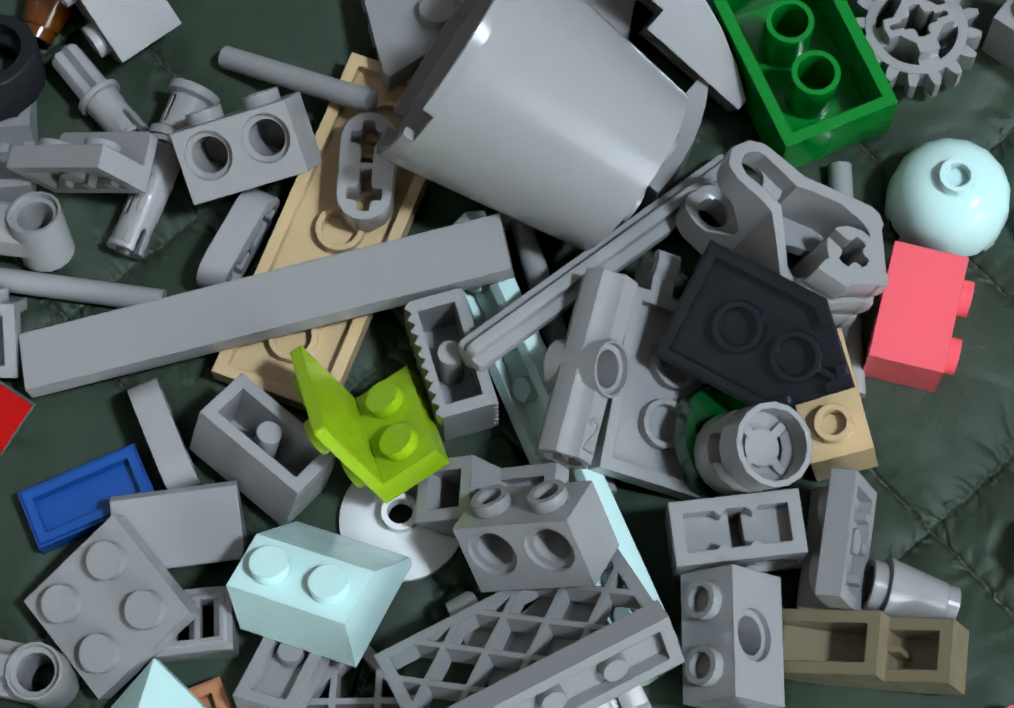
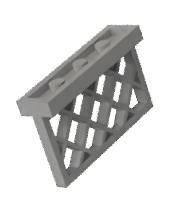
[374,548,685,708]

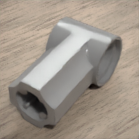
[0,191,75,273]
[0,639,81,708]

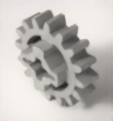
[854,0,982,99]

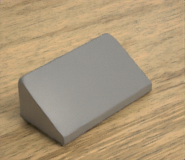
[109,480,247,569]

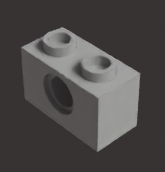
[681,564,785,708]

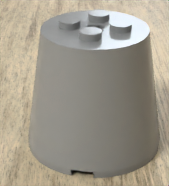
[376,0,689,251]

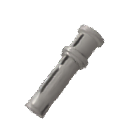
[106,78,220,260]

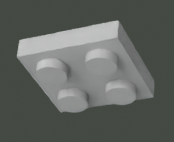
[24,515,201,700]

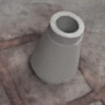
[863,557,961,619]

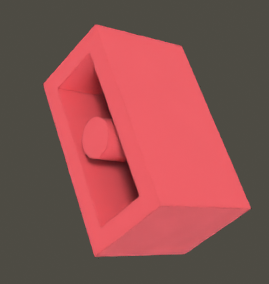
[863,240,975,393]

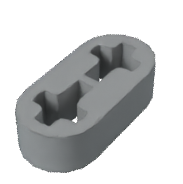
[336,112,397,231]
[196,187,280,288]
[127,377,201,489]

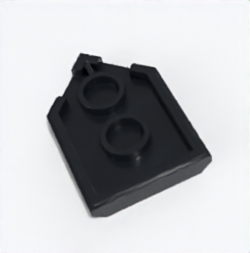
[652,239,855,407]

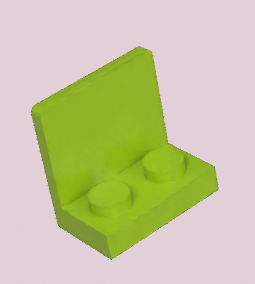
[290,345,450,504]

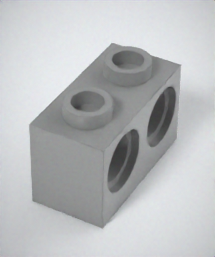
[170,86,323,205]
[452,480,619,593]
[664,488,808,583]

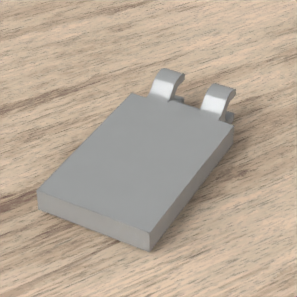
[588,249,710,501]

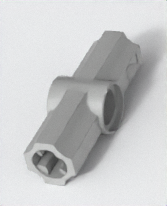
[534,268,638,469]

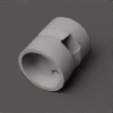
[694,401,813,496]

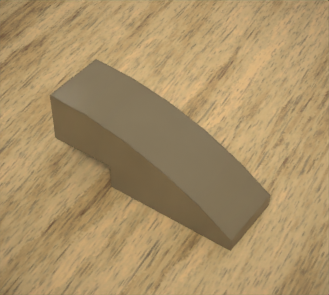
[782,609,969,695]

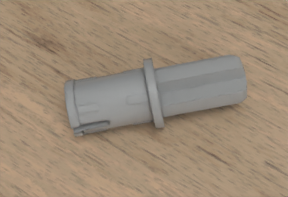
[51,43,149,132]

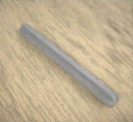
[458,154,724,371]

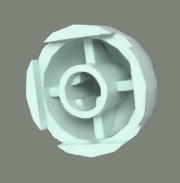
[884,138,1010,257]

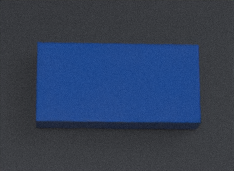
[17,443,155,554]

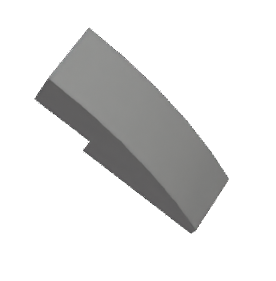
[638,0,746,112]

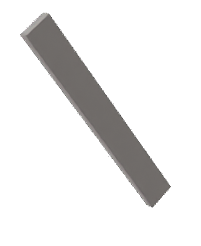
[18,213,515,398]

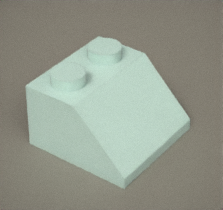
[226,521,412,668]

